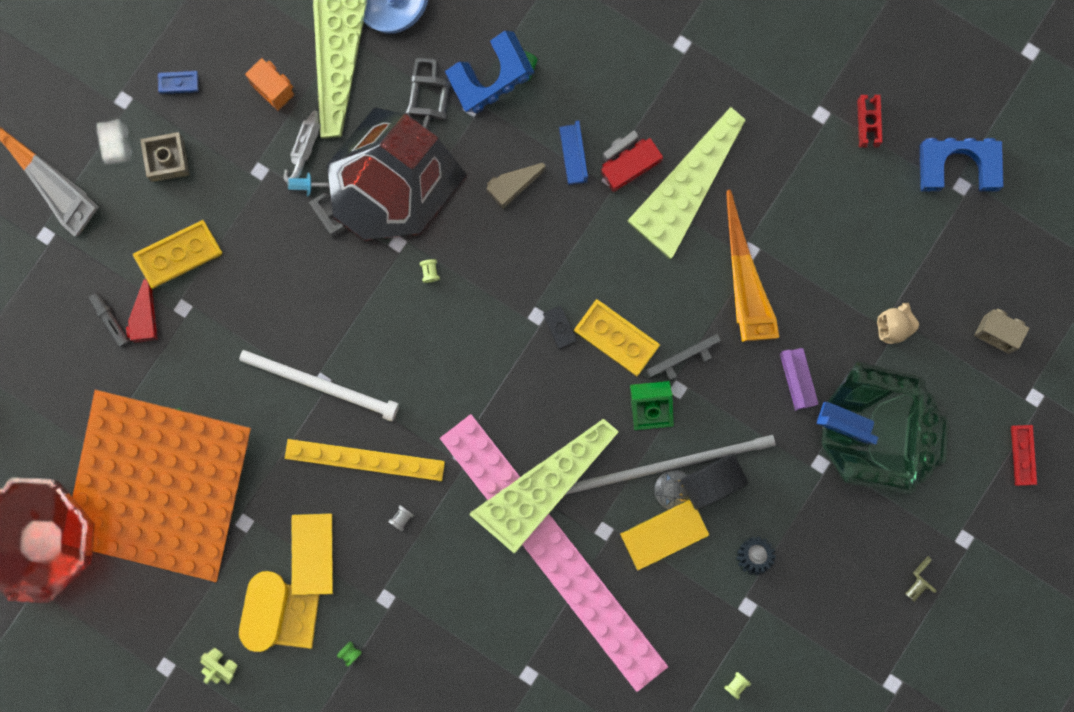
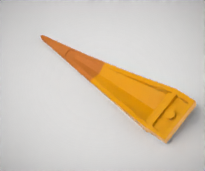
[726,189,779,342]

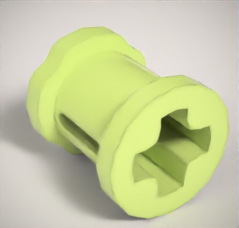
[420,259,440,283]
[724,672,751,699]

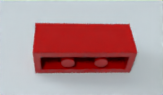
[601,138,663,193]

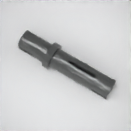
[89,292,130,348]

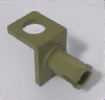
[905,556,937,602]

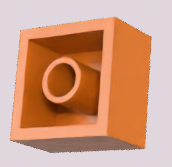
[245,58,294,111]

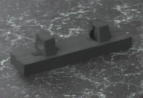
[646,334,721,381]

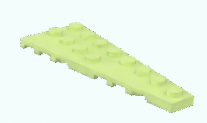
[313,0,367,139]
[628,107,745,259]
[469,419,619,553]

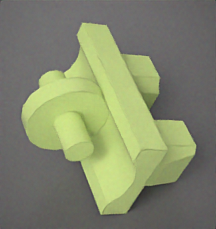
[200,648,237,685]

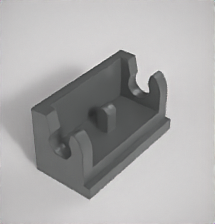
[309,193,348,238]

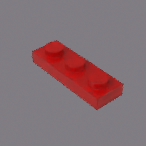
[1011,425,1037,486]

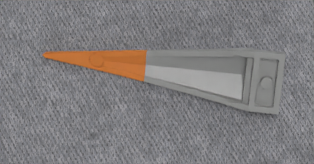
[0,127,99,237]

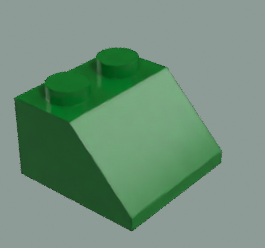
[630,381,674,430]

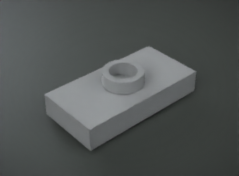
[603,131,638,162]

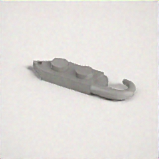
[284,110,321,183]

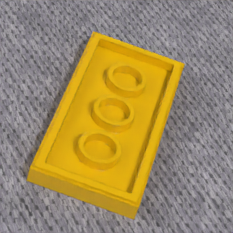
[133,220,222,289]
[574,299,660,377]
[620,500,709,570]
[292,514,333,596]

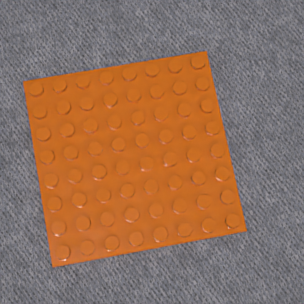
[62,390,251,582]

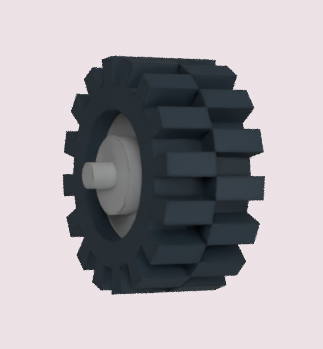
[737,537,776,575]

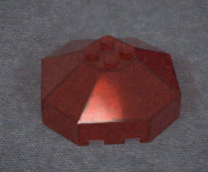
[0,478,95,603]

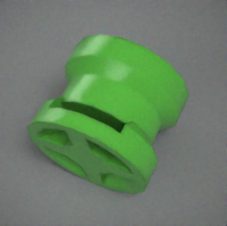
[337,641,362,667]

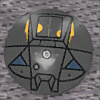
[655,470,690,509]

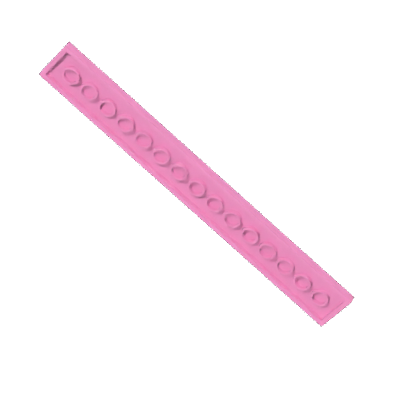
[440,414,668,692]

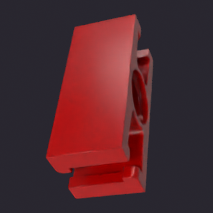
[858,95,882,147]

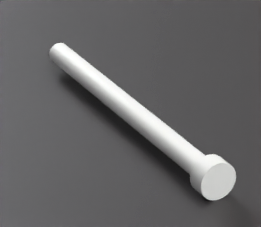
[239,350,399,422]

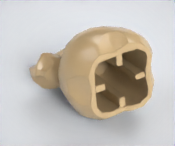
[877,303,919,344]

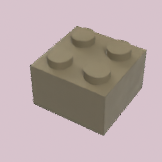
[140,132,190,182]
[974,309,1029,354]

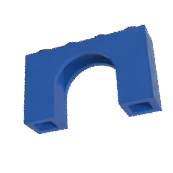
[445,31,535,113]
[920,138,1003,191]

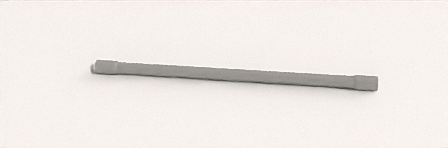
[565,435,776,495]

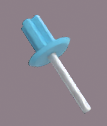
[288,172,330,196]

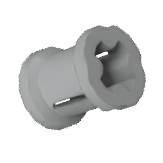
[388,505,414,531]

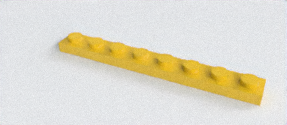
[285,439,445,481]

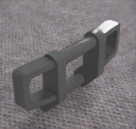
[404,58,452,136]

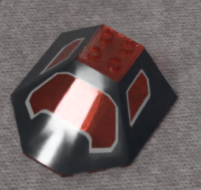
[327,107,467,241]

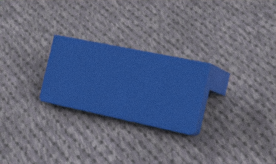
[559,121,588,185]
[817,402,878,445]

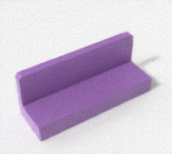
[780,348,818,411]

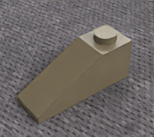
[486,163,545,209]

